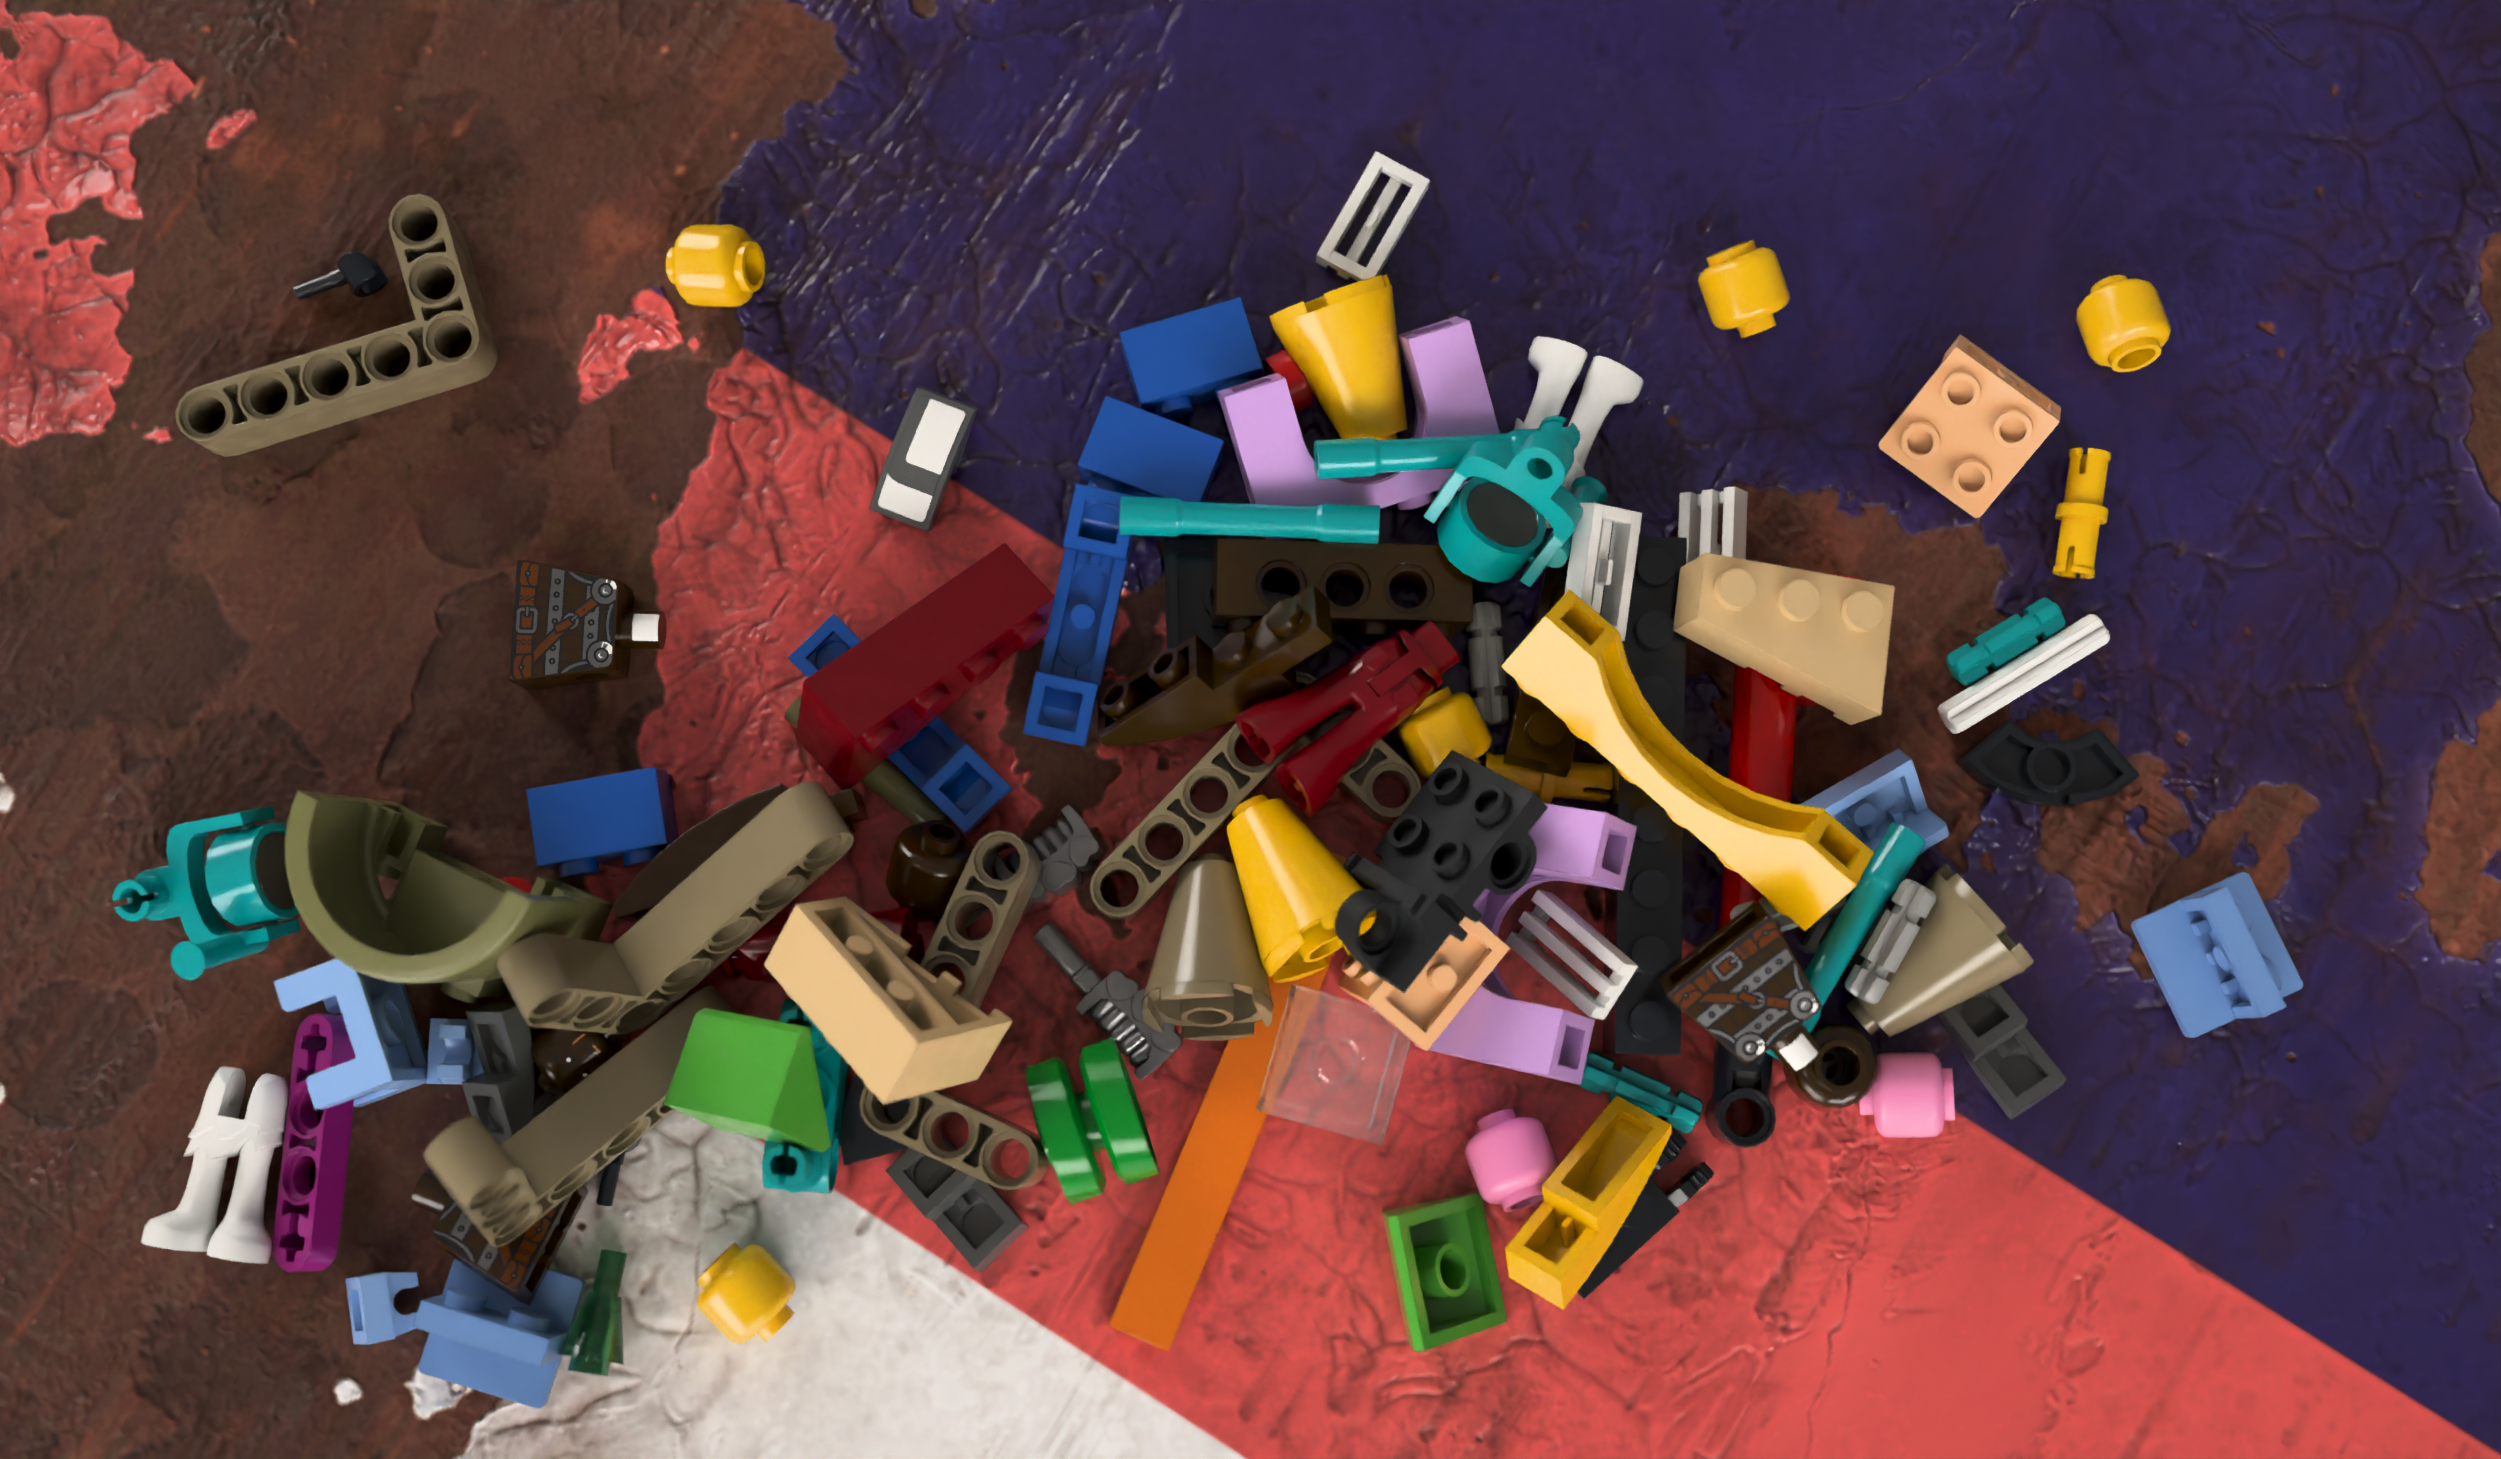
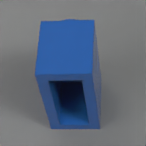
[1119,297,1263,420]
[1077,396,1224,502]
[526,767,679,879]

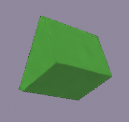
[664,1007,831,1153]
[1382,1192,1507,1352]

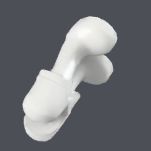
[1514,336,1644,528]
[141,1066,289,1264]

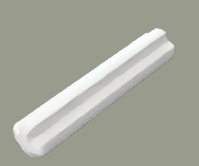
[1937,614,2110,734]

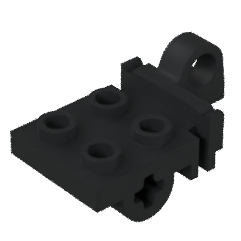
[1335,750,1548,993]

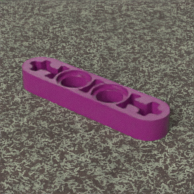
[273,1013,356,1273]

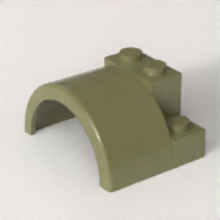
[285,790,613,1004]

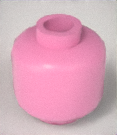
[1859,1052,1955,1138]
[1464,1109,1559,1212]

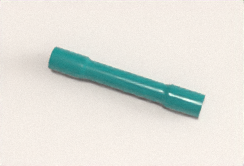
[1313,427,1574,479]
[1119,496,1380,544]
[1766,822,1926,1061]

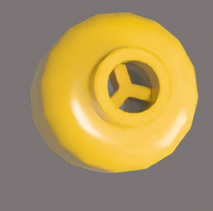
[666,225,765,307]
[1698,240,1790,338]
[2076,275,2171,373]
[1397,686,1493,779]
[696,1242,796,1343]

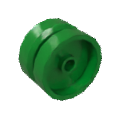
[1025,1037,1160,1205]

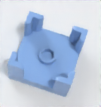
[274,958,428,1109]

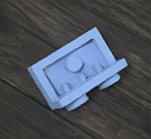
[1800,748,1949,896]

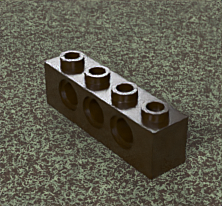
[1212,538,1473,641]

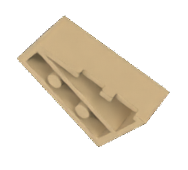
[1673,552,1895,725]
[764,896,1013,1104]

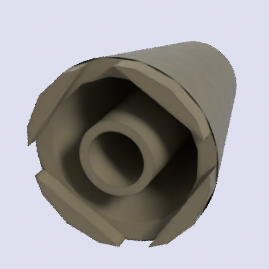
[1142,853,1274,1041]
[1845,863,2034,1037]

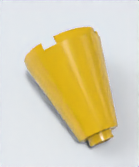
[1269,274,1408,440]
[1226,795,1376,983]

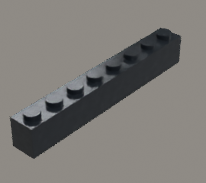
[1603,536,1687,1056]

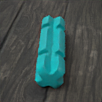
[1946,598,2066,686]
[1577,1052,1703,1133]

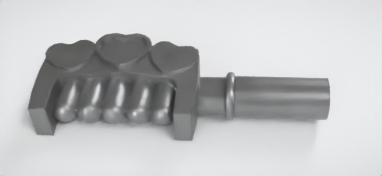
[933,804,1103,928]
[1032,921,1183,1080]

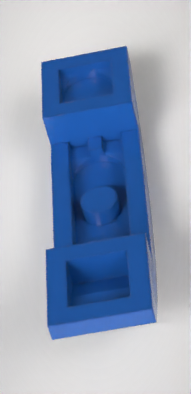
[1022,483,1137,747]
[788,613,1013,835]

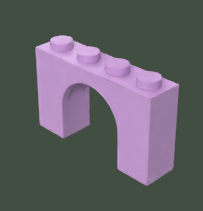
[1217,316,1500,541]
[1414,804,1637,1085]

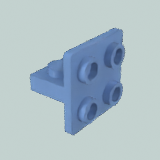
[2131,872,2303,1038]
[412,1259,586,1409]

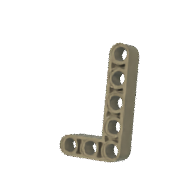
[175,194,498,457]
[1090,672,1421,921]
[496,781,854,1035]
[859,831,1049,1190]
[424,986,738,1248]

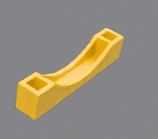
[1501,589,1874,931]

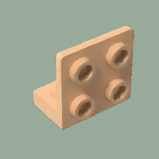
[1879,334,2061,518]
[1337,917,1510,1051]

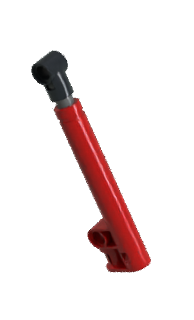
[1705,574,1866,1147]

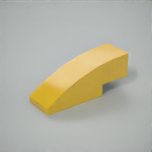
[1505,1095,1672,1310]

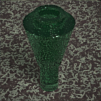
[557,1249,627,1376]

